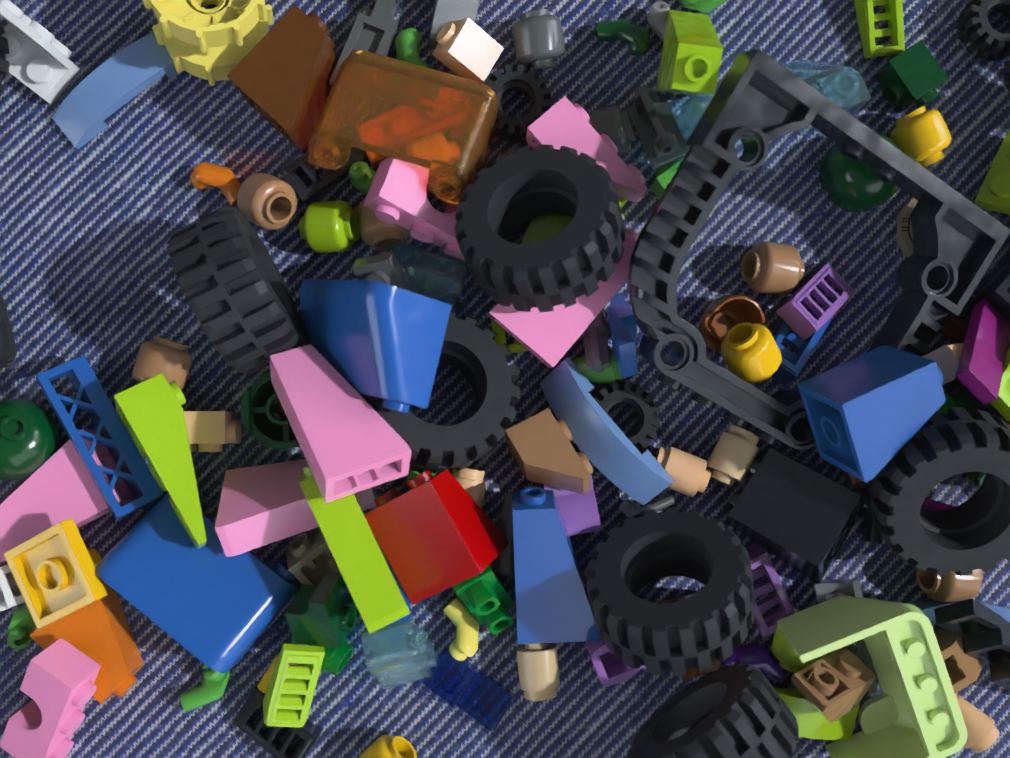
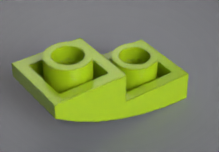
[775,688,860,740]

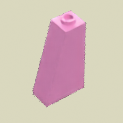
[487,228,638,368]
[270,344,411,503]
[0,429,135,567]
[215,459,383,557]

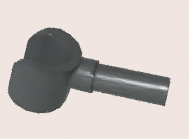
[619,495,675,522]

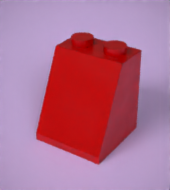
[364,469,509,605]

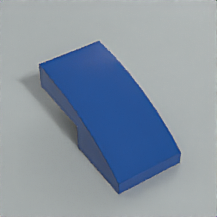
[609,293,638,378]

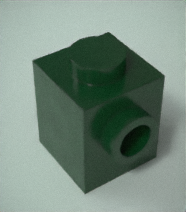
[874,40,949,113]

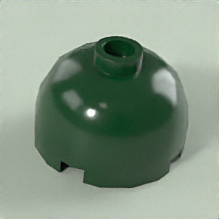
[819,132,899,213]
[241,370,300,450]
[0,398,61,481]

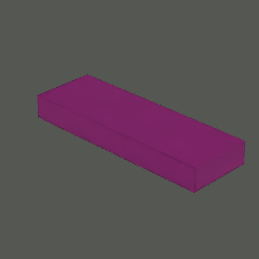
[956,298,1010,405]

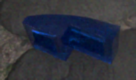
[422,649,517,731]

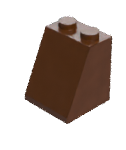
[227,5,338,154]

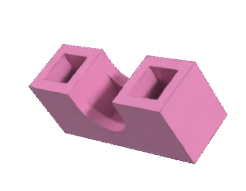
[363,152,465,261]
[0,638,101,758]

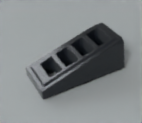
[279,128,369,206]
[232,686,323,758]

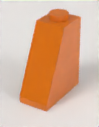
[30,578,144,704]

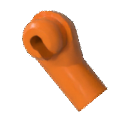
[190,162,241,207]

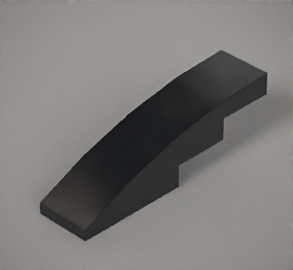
[934,598,1010,690]

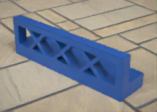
[36,356,163,520]

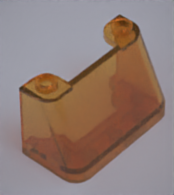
[308,50,498,205]

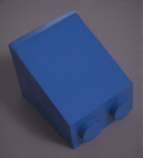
[797,345,946,482]

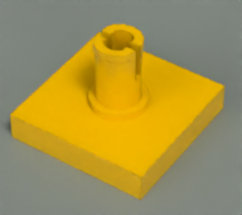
[4,518,108,630]

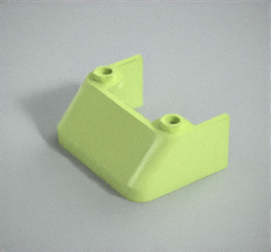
[777,596,968,758]

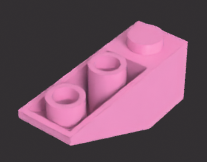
[526,96,648,203]

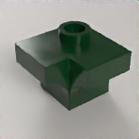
[284,572,360,649]

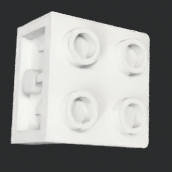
[0,0,80,105]

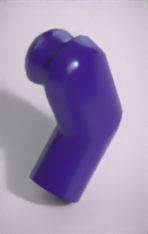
[724,643,787,683]

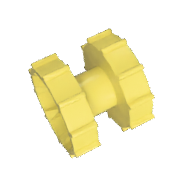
[143,0,274,86]

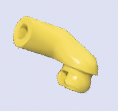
[442,597,479,661]

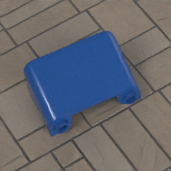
[299,279,452,413]
[96,490,302,673]

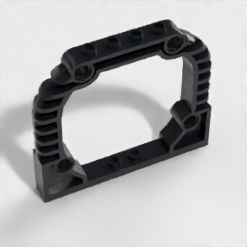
[627,48,1010,450]

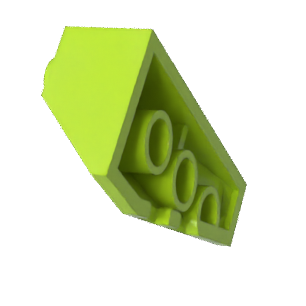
[114,373,207,549]

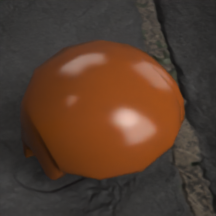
[700,295,765,354]

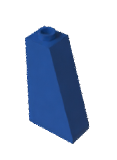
[511,487,600,644]

